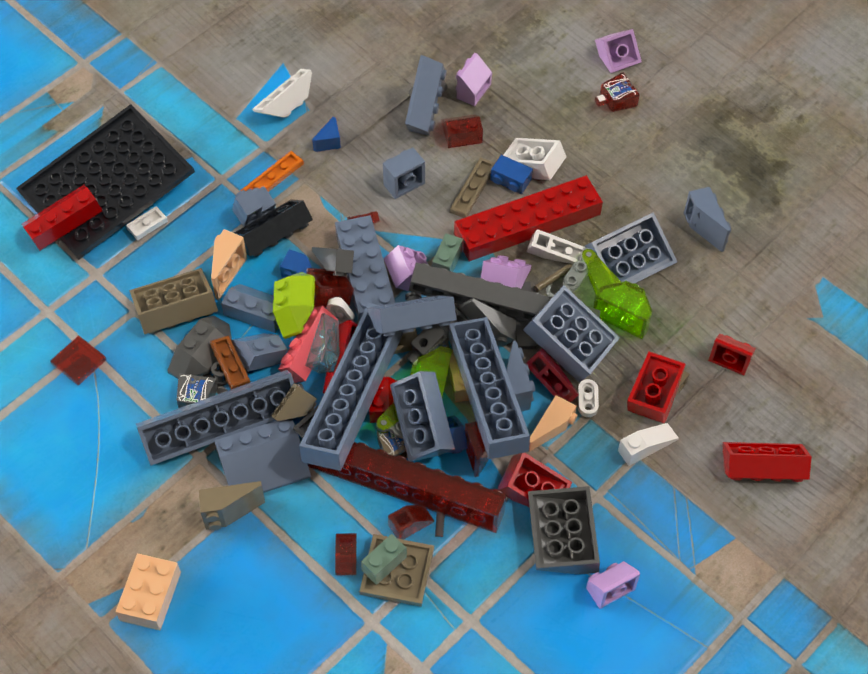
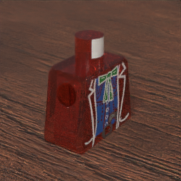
[595,72,640,112]

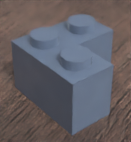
[232,186,276,227]

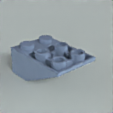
[684,187,731,252]
[506,341,535,411]

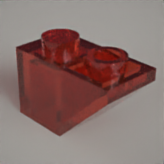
[388,504,434,540]

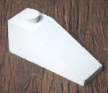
[527,229,589,264]
[618,423,679,466]

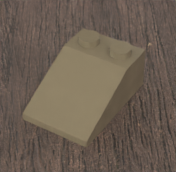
[199,481,265,530]

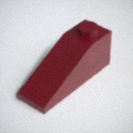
[525,348,579,402]

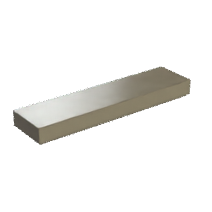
[450,157,495,218]

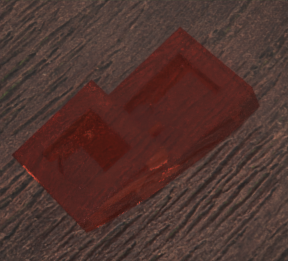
[335,533,357,575]

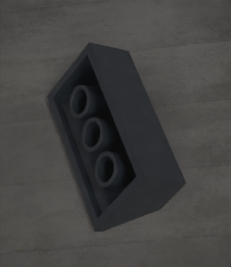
[234,199,313,257]

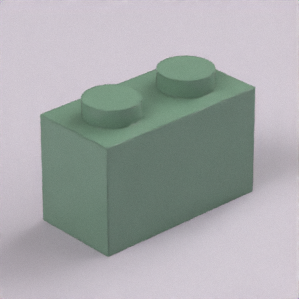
[432,233,463,272]
[361,534,407,585]

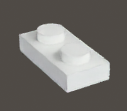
[126,206,168,241]

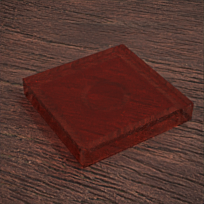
[50,335,106,385]

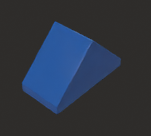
[312,117,341,152]

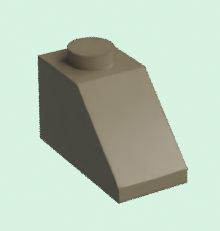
[271,383,317,421]

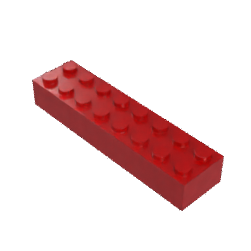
[454,175,603,262]

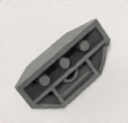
[168,316,232,378]

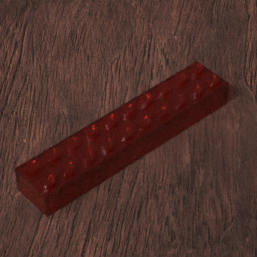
[307,442,507,533]

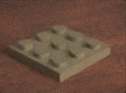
[359,534,434,607]

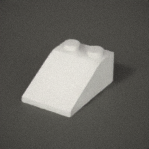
[503,138,566,180]

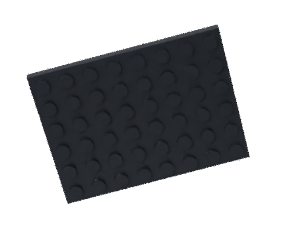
[16,104,195,260]

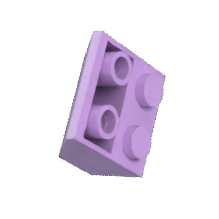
[456,53,492,106]
[384,245,428,291]
[481,255,531,289]

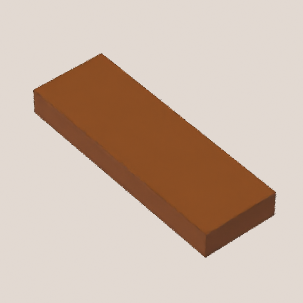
[210,335,250,390]

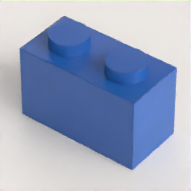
[490,155,533,194]

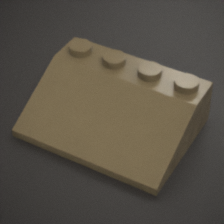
[129,268,218,335]

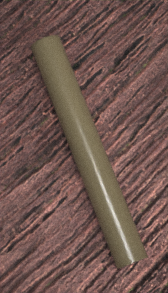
[534,263,573,292]

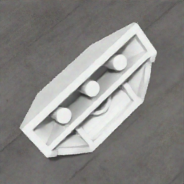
[252,69,312,118]

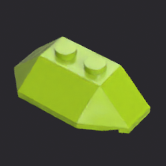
[273,272,315,339]

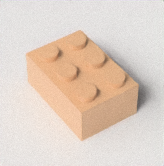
[116,553,181,631]

